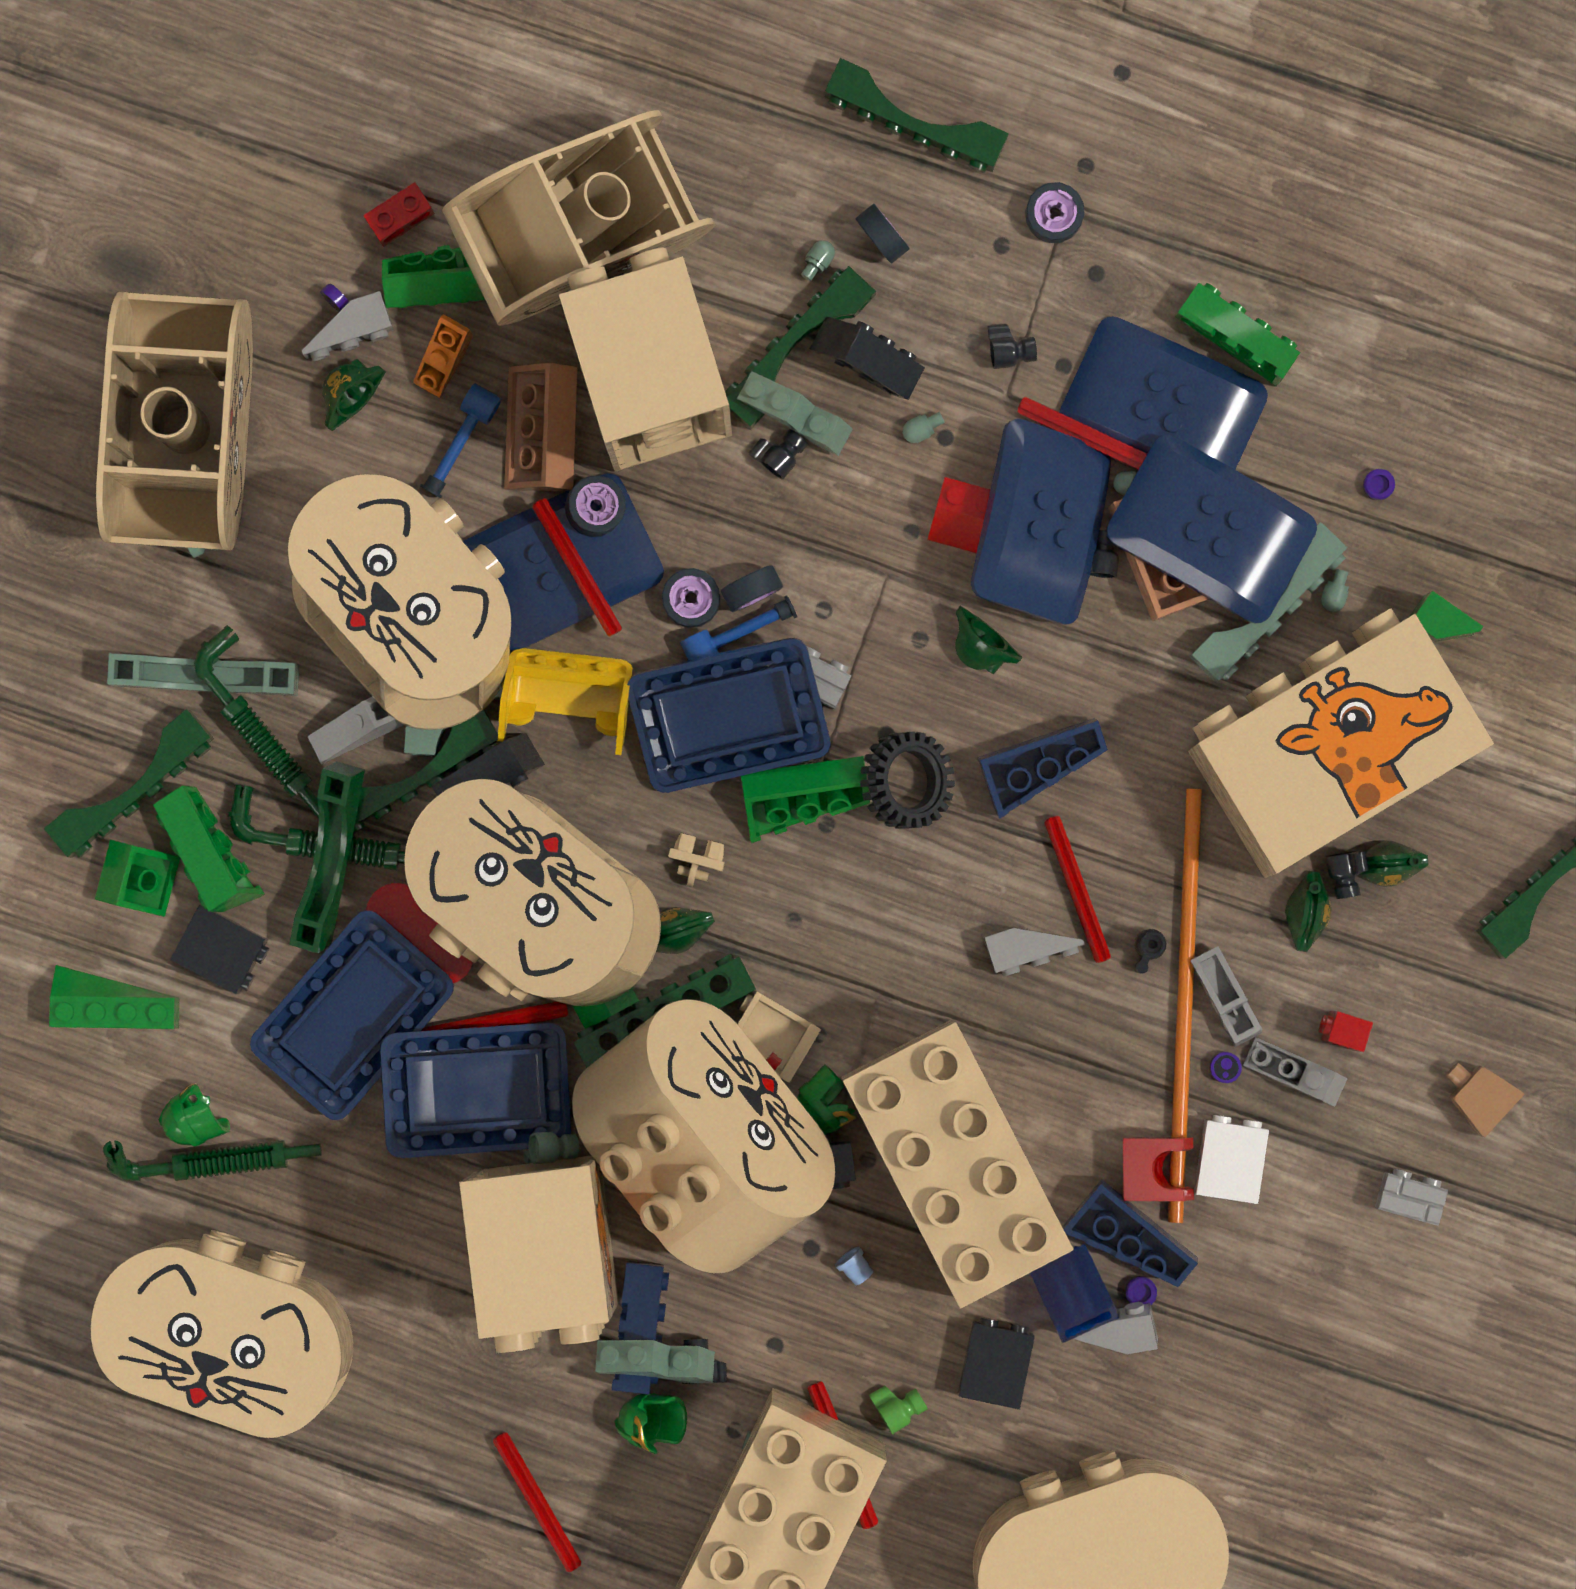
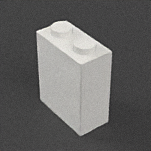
[1194,1115,1269,1204]

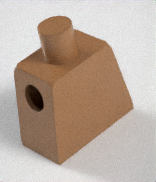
[1446,1062,1525,1138]

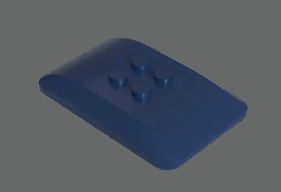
[1059,316,1268,470]
[971,419,1111,625]
[1106,435,1317,624]
[463,473,664,654]
[627,638,831,793]
[250,910,454,1120]
[380,1023,571,1158]

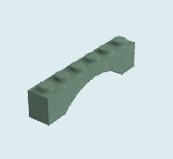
[1189,522,1348,683]
[107,653,299,696]

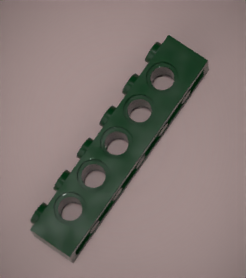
[573,954,756,1068]

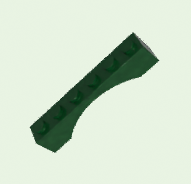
[825,58,1009,173]
[725,266,876,430]
[44,709,214,858]
[353,709,499,834]
[289,761,365,953]
[1476,836,1576,959]

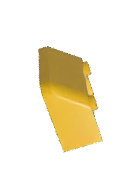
[498,648,633,755]

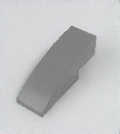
[1191,946,1262,1047]

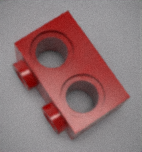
[363,182,435,247]
[1318,1011,1373,1052]

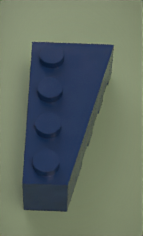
[978,718,1108,819]
[1062,1179,1198,1287]
[612,1261,669,1394]

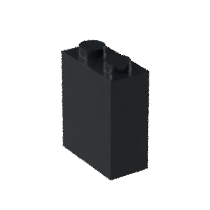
[170,905,269,994]
[958,1317,1035,1410]

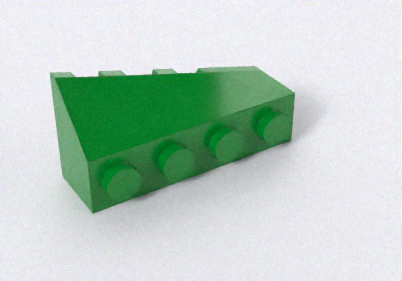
[382,245,485,308]
[1175,283,1301,386]
[741,756,870,843]
[153,786,265,912]
[49,965,180,1029]

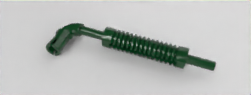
[194,625,319,819]
[227,785,405,871]
[103,1140,322,1181]

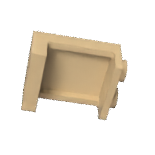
[735,992,821,1083]

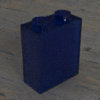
[1030,1244,1119,1343]

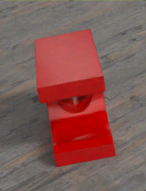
[1123,1137,1194,1201]

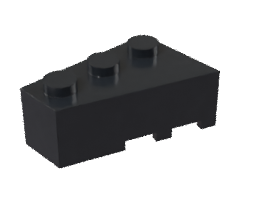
[810,316,925,400]
[432,733,545,796]

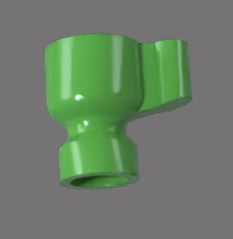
[869,1385,928,1434]

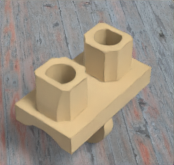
[668,833,725,887]

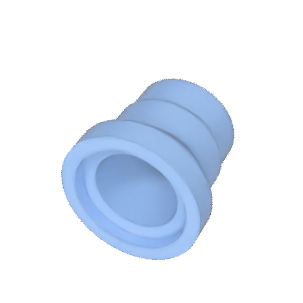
[835,1247,873,1286]

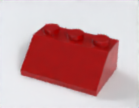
[927,477,990,554]

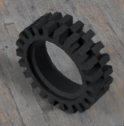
[860,731,955,829]

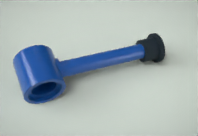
[420,383,502,498]
[680,595,797,661]

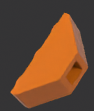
[413,314,473,398]

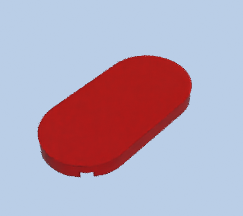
[366,883,474,983]

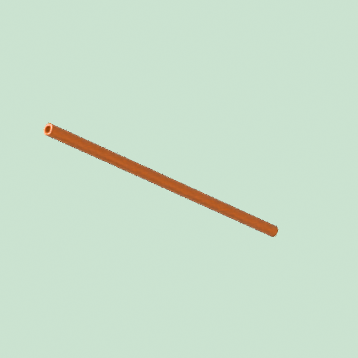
[1168,789,1202,1223]

